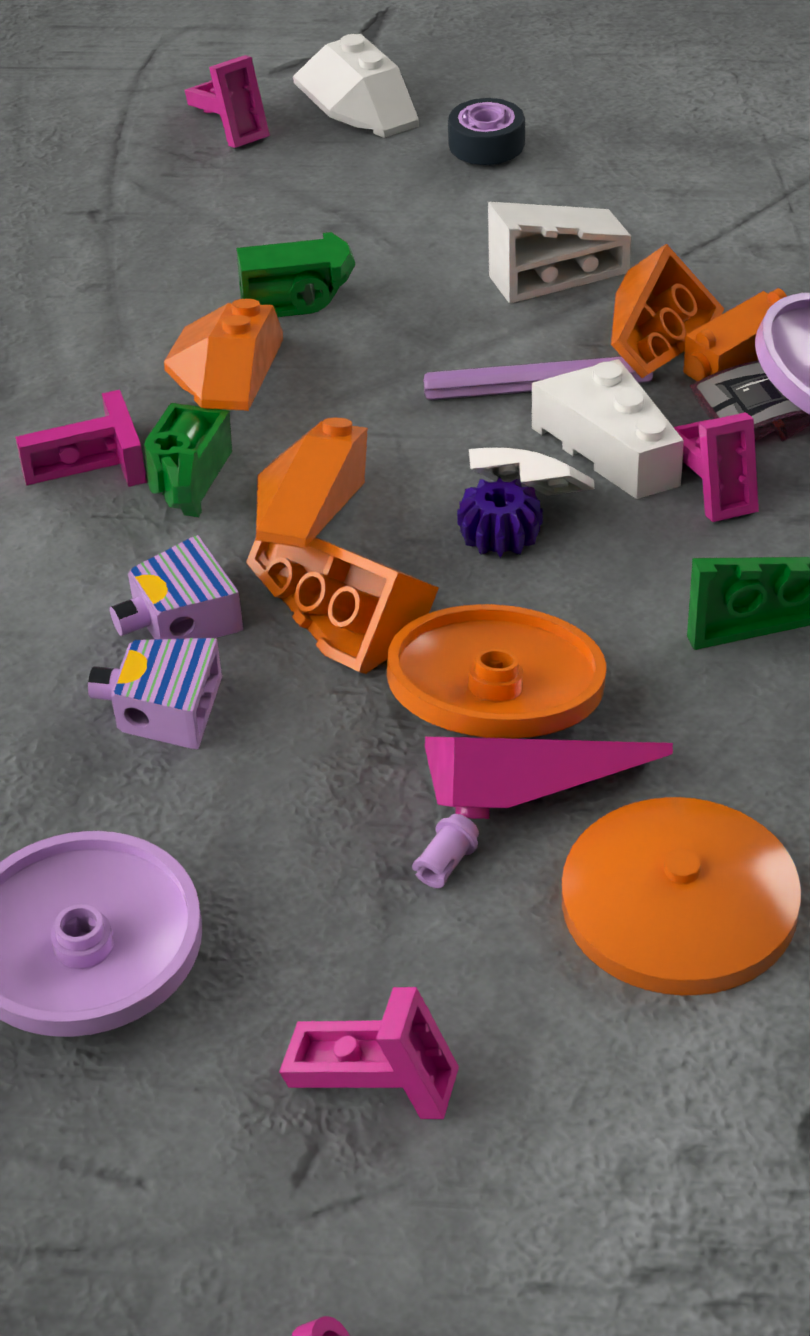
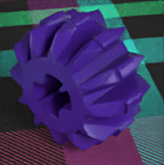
[457,476,543,558]

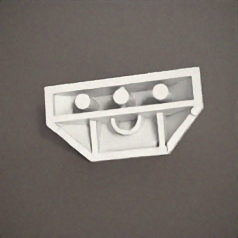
[293,34,419,138]

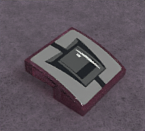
[690,360,810,442]

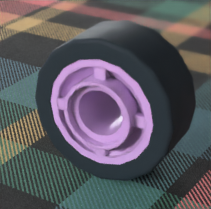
[448,98,525,165]

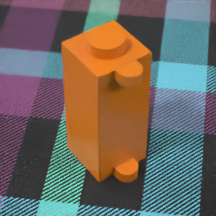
[683,288,787,383]

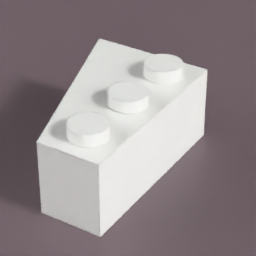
[488,202,631,304]
[532,359,684,499]

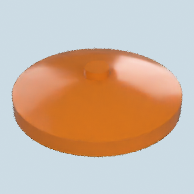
[387,604,606,739]
[562,797,801,996]

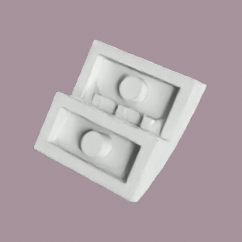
[469,448,595,496]

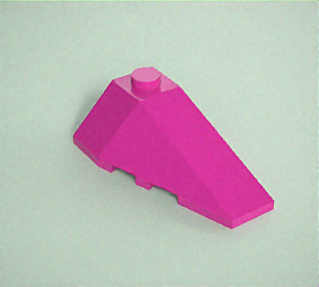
[425,737,673,819]

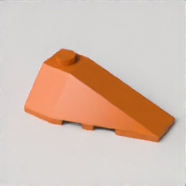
[611,244,724,378]
[256,418,368,548]
[246,537,439,674]

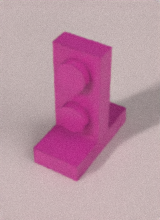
[184,55,270,148]
[15,389,147,487]
[674,412,759,522]
[279,987,459,1119]

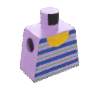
[110,535,243,639]
[88,638,222,749]

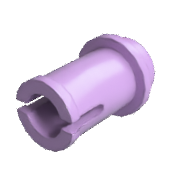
[412,814,479,888]

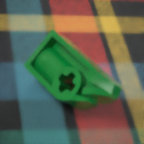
[236,232,355,317]
[144,403,232,518]

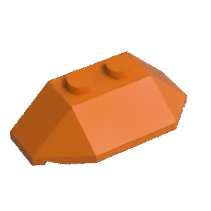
[164,299,283,411]

